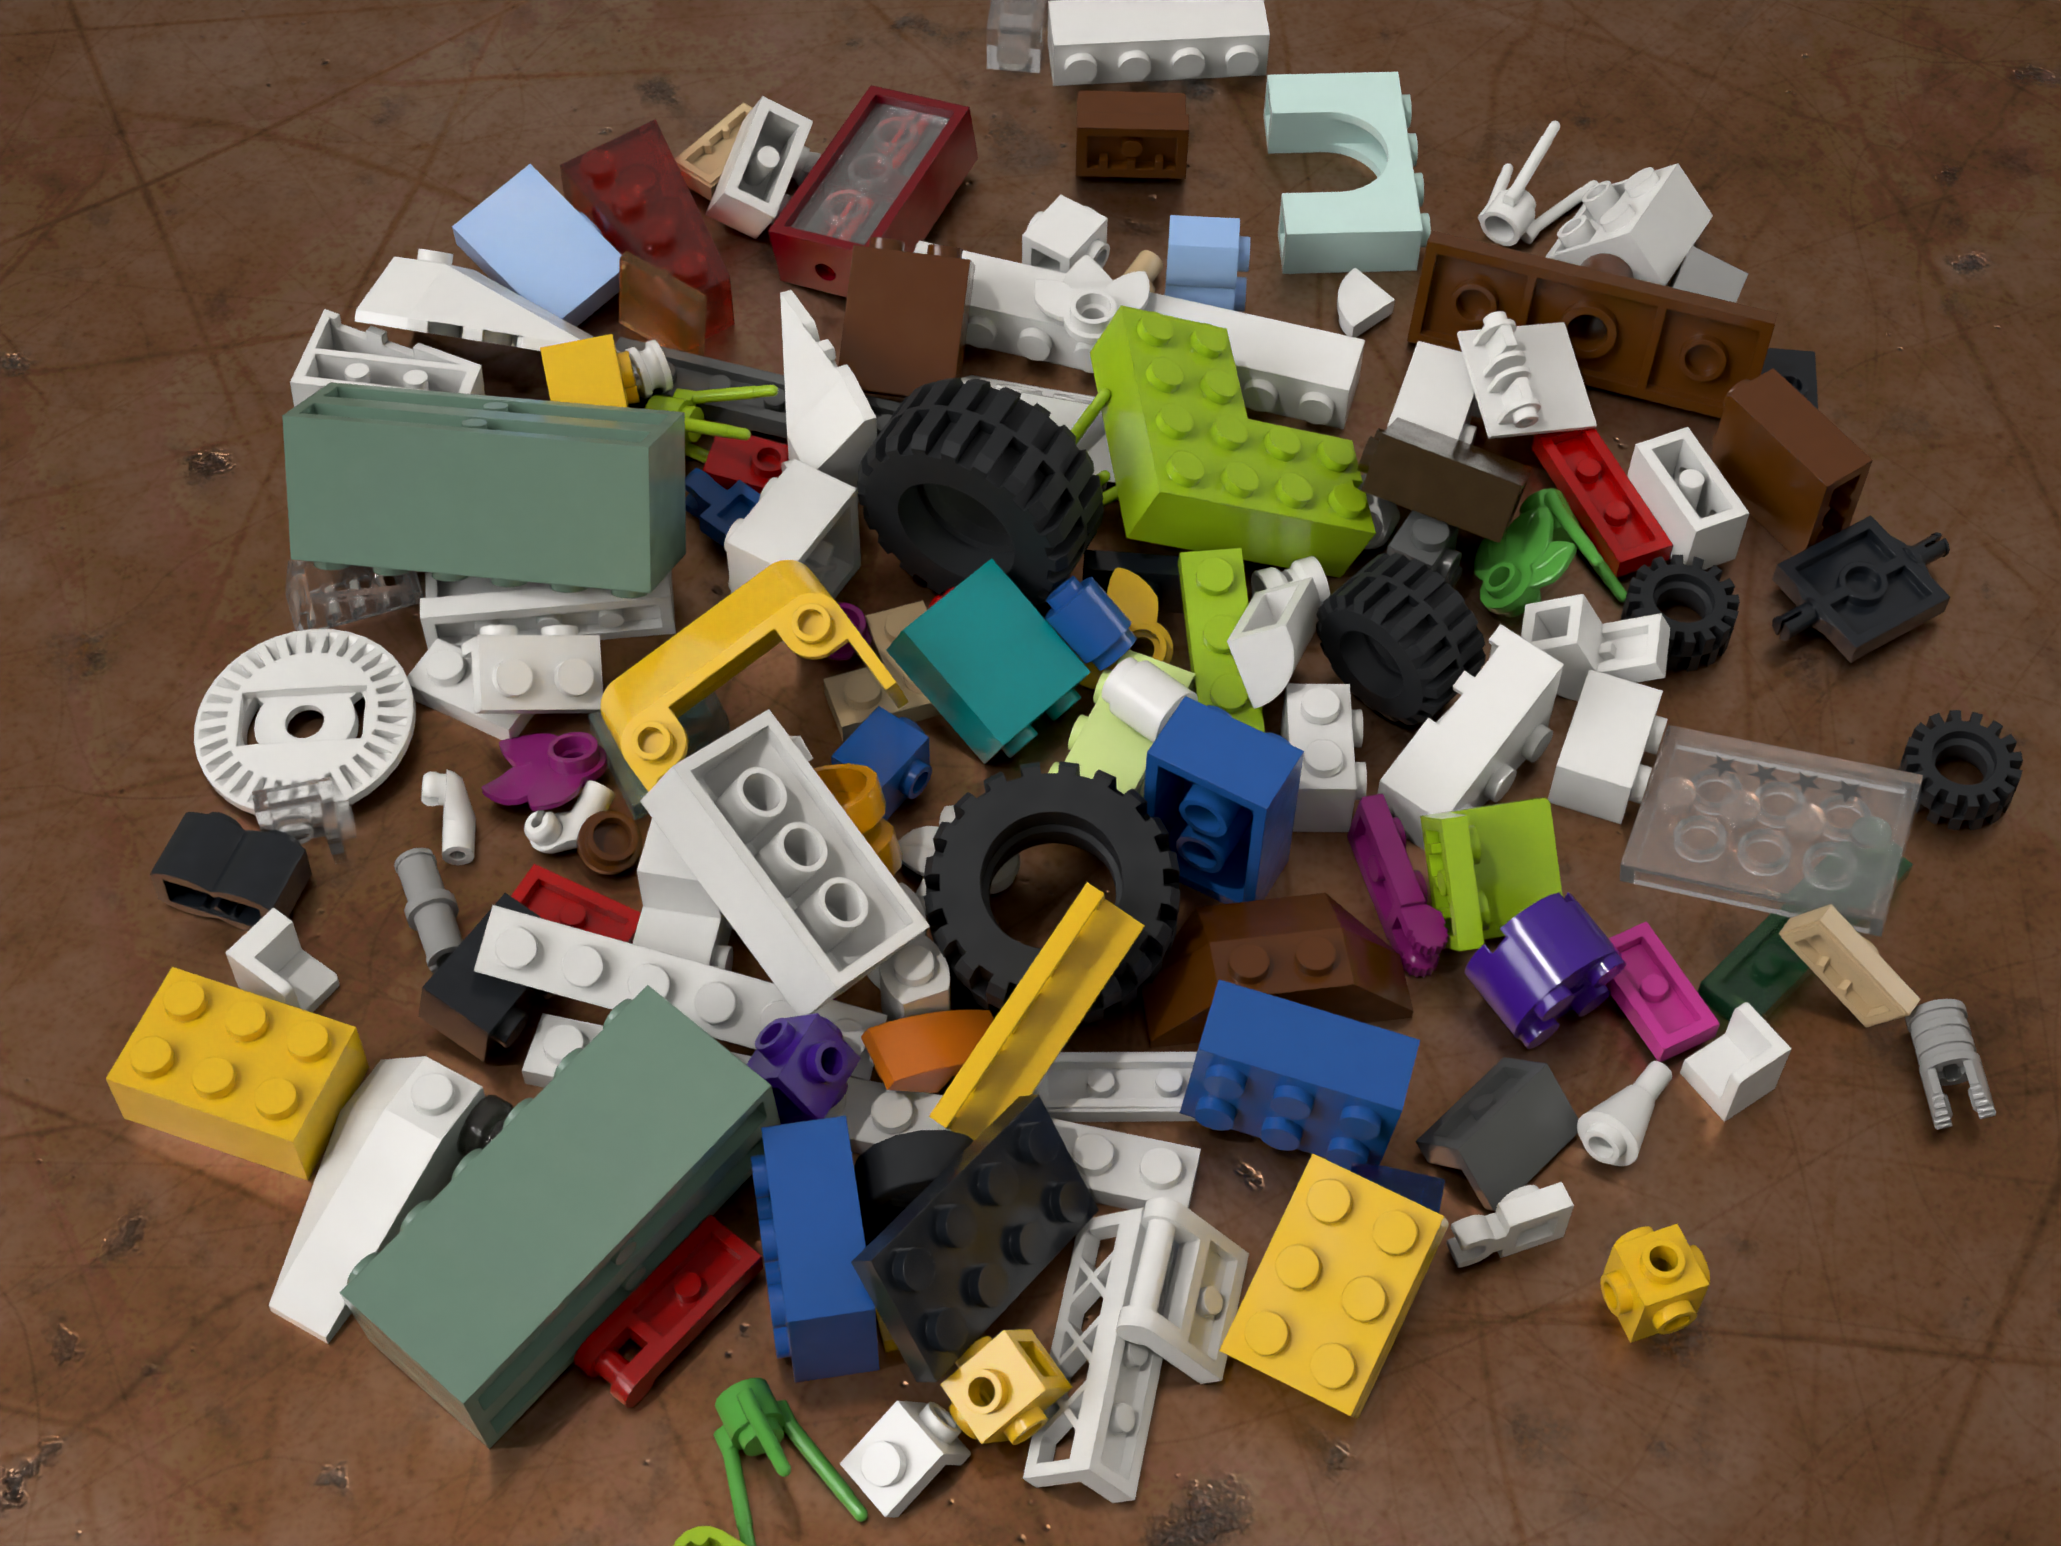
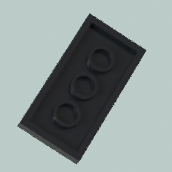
[851,1094,1099,1382]

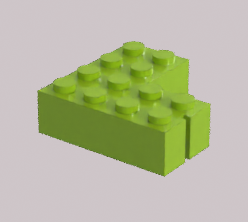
[1090,305,1376,578]

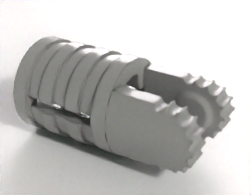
[1905,999,1997,1130]

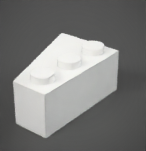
[290,309,485,407]
[1377,624,1564,851]

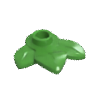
[1474,506,1577,617]

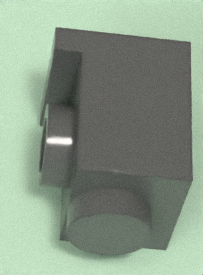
[1387,510,1463,588]

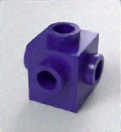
[746,1013,861,1125]

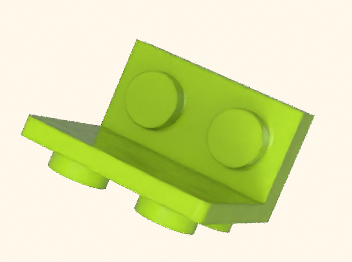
[1420,798,1563,952]

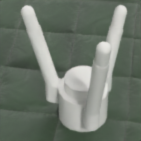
[1478,121,1598,246]

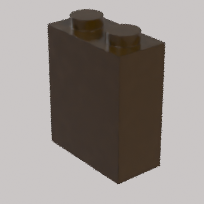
[1357,417,1533,543]

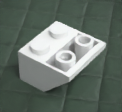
[1546,163,1713,286]

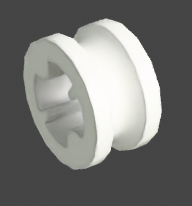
[625,340,673,399]

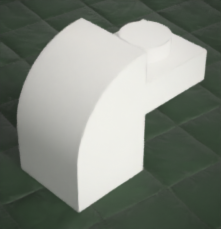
[1521,594,1670,701]

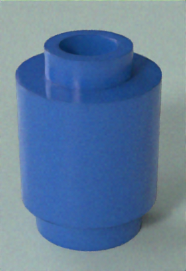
[1045,576,1137,671]

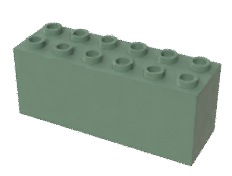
[282,382,686,598]
[339,985,781,1449]

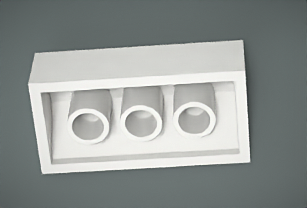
[640,709,930,1016]

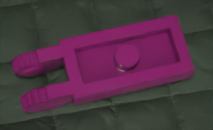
[1347,793,1449,978]

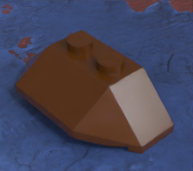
[1140,893,1413,1048]

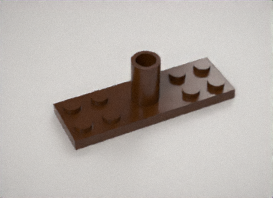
[1407,230,1778,418]

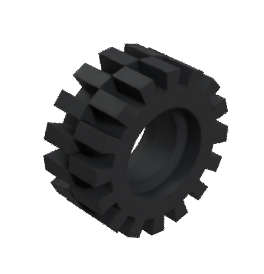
[1620,555,1740,672]
[1898,710,2023,830]

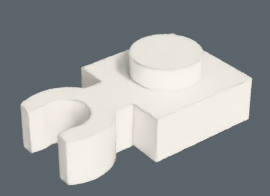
[1446,1182,1574,1267]

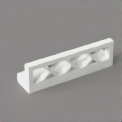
[1023,1207,1179,1503]

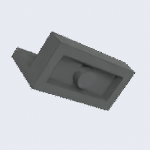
[1415,1057,1579,1211]

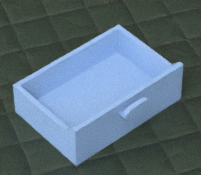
[452,164,633,327]

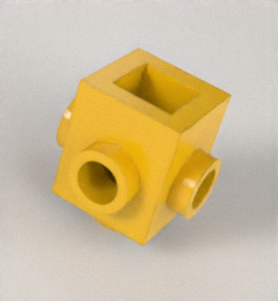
[1600,1223,1710,1343]
[940,1329,1072,1445]

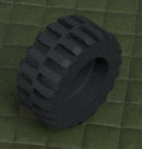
[857,378,1104,607]
[924,761,1180,1025]

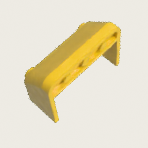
[600,560,909,792]

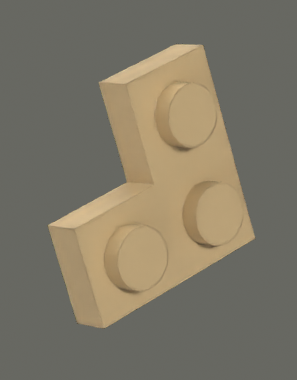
[824,600,941,741]

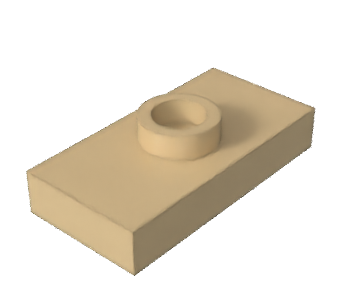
[670,102,753,201]
[1779,904,1920,1027]

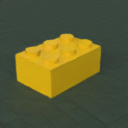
[106,967,369,1181]
[1219,1154,1449,1419]

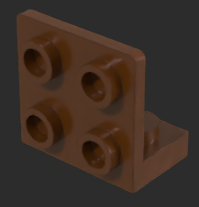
[1075,90,1189,179]

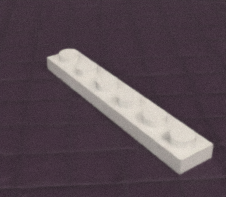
[474,905,888,1080]

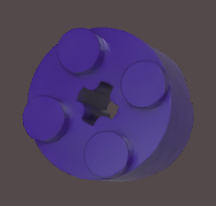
[1465,892,1626,1049]

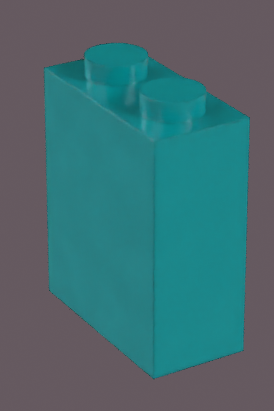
[886,558,1091,764]

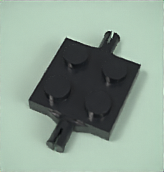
[1772,515,1950,663]

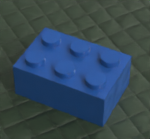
[1144,696,1304,904]
[1180,980,1420,1173]
[750,1116,880,1383]

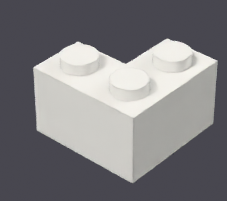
[632,818,734,971]

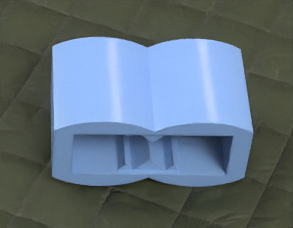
[1165,215,1250,312]

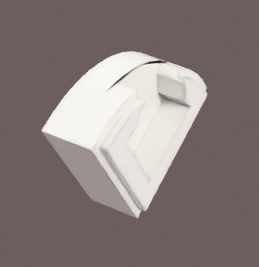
[1337,267,1395,338]

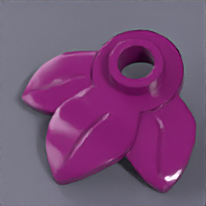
[481,732,608,811]

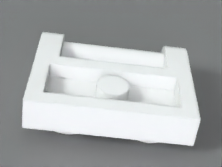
[1116,1197,1249,1384]

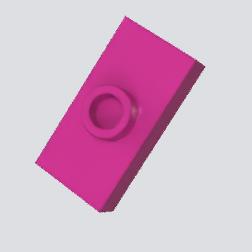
[1605,921,1720,1062]

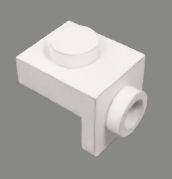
[840,1400,971,1517]

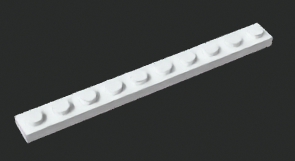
[522,1013,1201,1210]

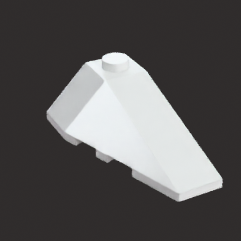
[355,249,620,353]
[780,290,877,503]
[269,1056,493,1344]

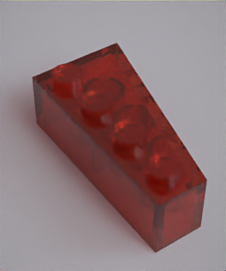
[560,119,735,349]

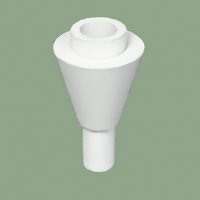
[1577,1061,1672,1166]

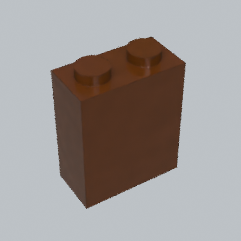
[838,237,975,398]
[1710,368,1873,556]

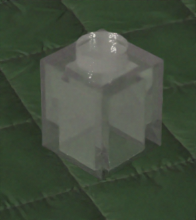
[987,0,1047,73]

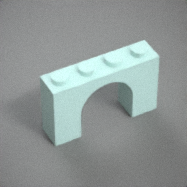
[1263,72,1431,274]

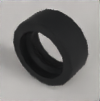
[854,1130,974,1236]

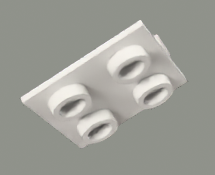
[1457,311,1597,439]

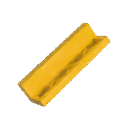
[929,882,1145,1140]

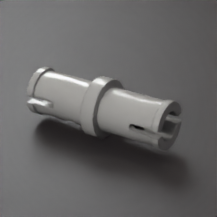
[394,848,463,973]

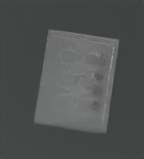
[1620,725,1923,937]

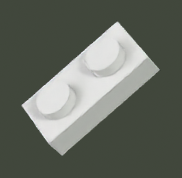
[407,638,534,740]

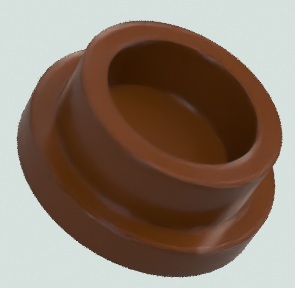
[577,810,642,875]

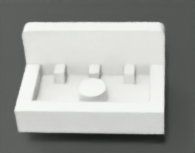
[462,625,603,714]

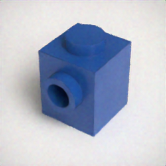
[831,706,932,821]

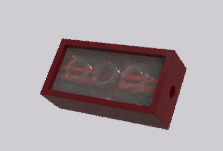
[768,85,978,297]

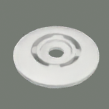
[194,629,416,820]

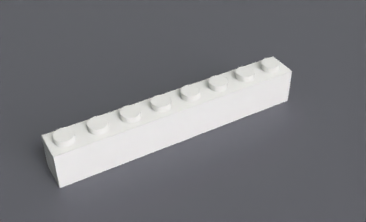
[913,241,1365,429]

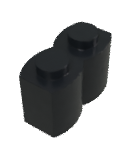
[150,812,312,931]

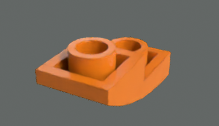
[861,1010,994,1093]

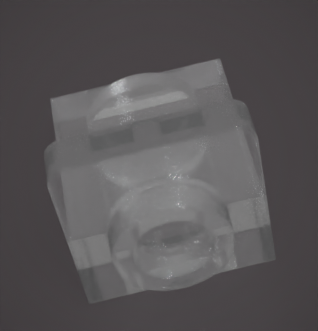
[252,777,356,865]

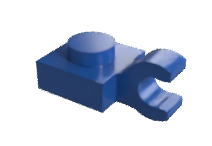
[685,468,761,547]

